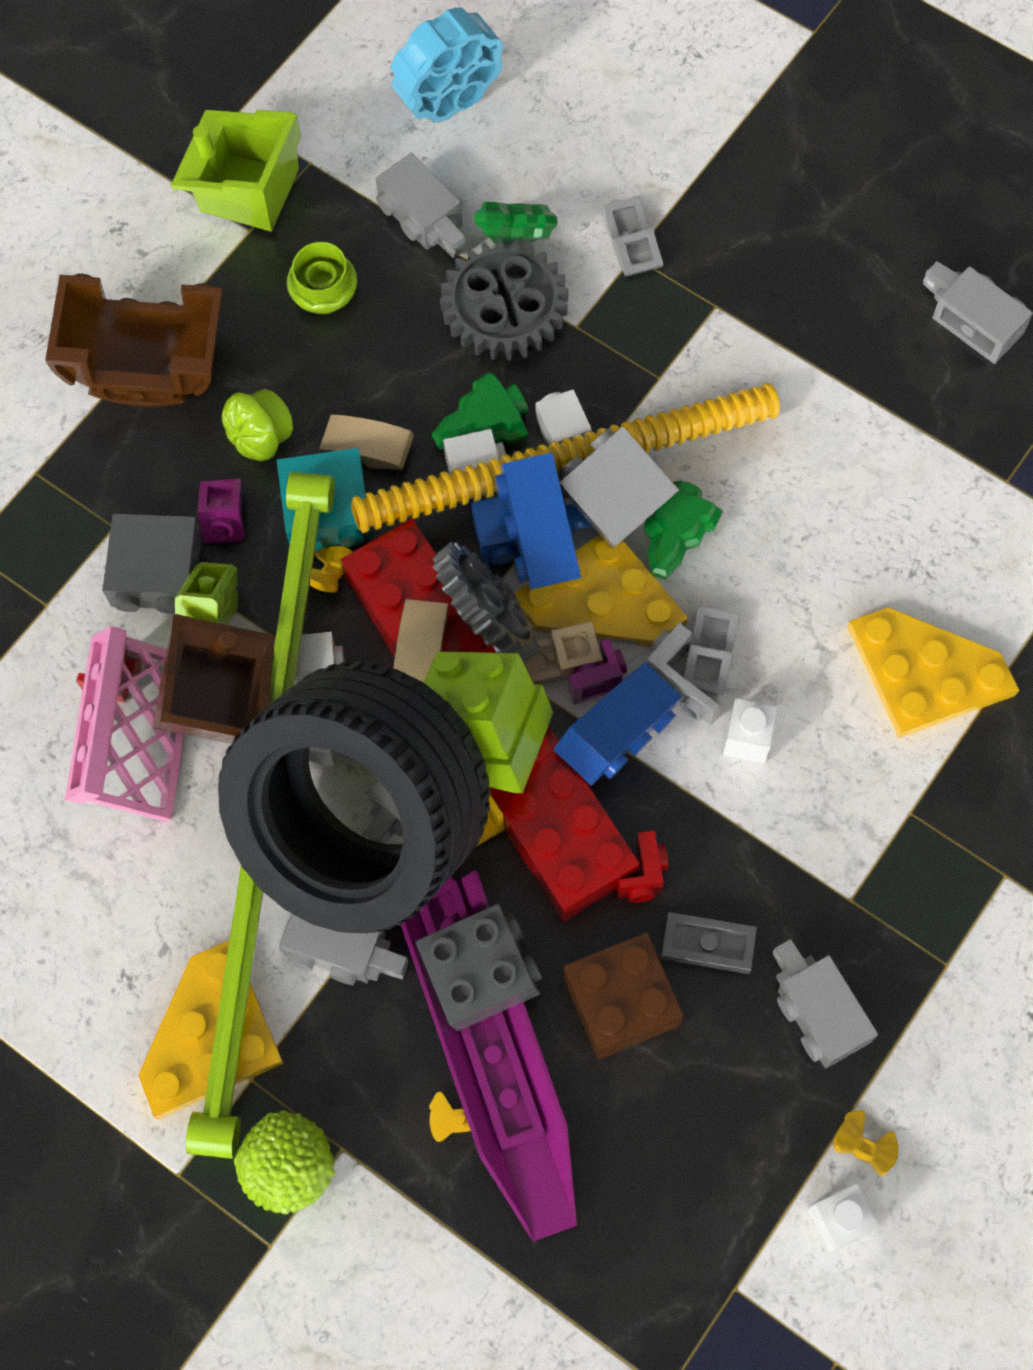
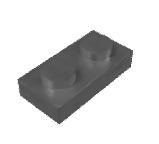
[661,912,757,974]

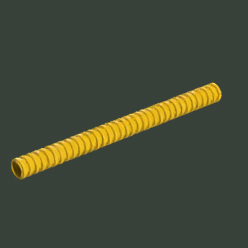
[351,382,780,533]

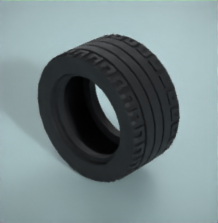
[218,662,490,934]

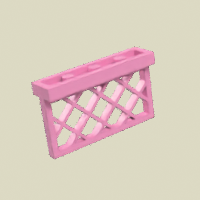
[65,626,184,822]

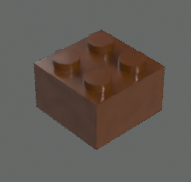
[563,933,683,1060]

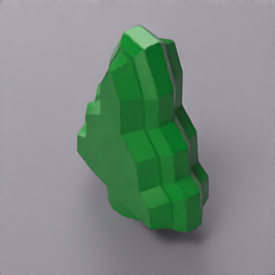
[474,202,558,244]
[432,372,529,449]
[644,481,723,580]

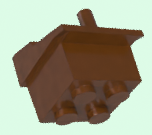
[153,614,275,744]

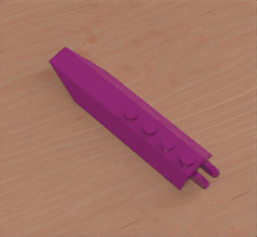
[401,870,577,1242]

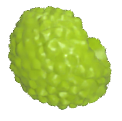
[234,1110,335,1214]

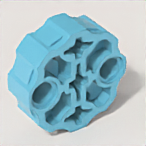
[391,7,504,123]

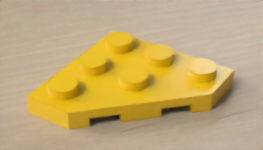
[515,534,688,647]
[847,607,1019,738]
[138,940,284,1120]

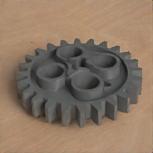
[440,240,568,360]
[433,542,541,663]

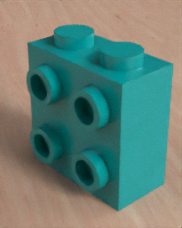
[277,448,373,552]

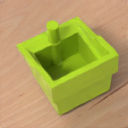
[171,110,301,232]
[424,652,553,793]

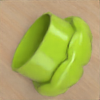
[287,242,357,314]
[222,389,293,461]

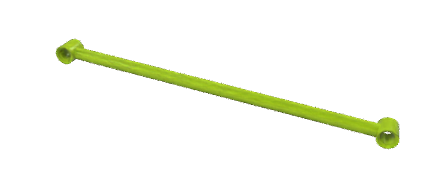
[186,472,335,1159]

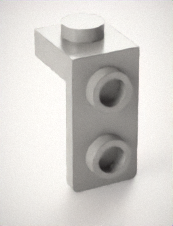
[646,622,719,724]

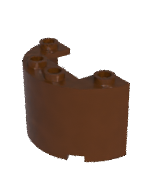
[45,273,222,407]

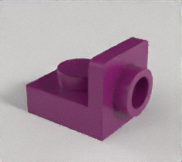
[197,478,245,544]
[568,638,627,705]

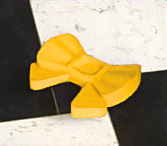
[310,546,353,593]
[429,1092,471,1142]
[833,1110,899,1176]

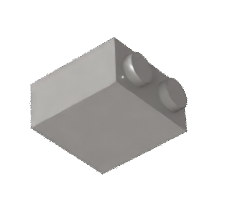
[559,426,679,549]

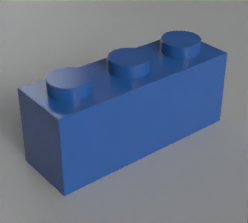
[494,452,581,590]
[553,662,682,786]

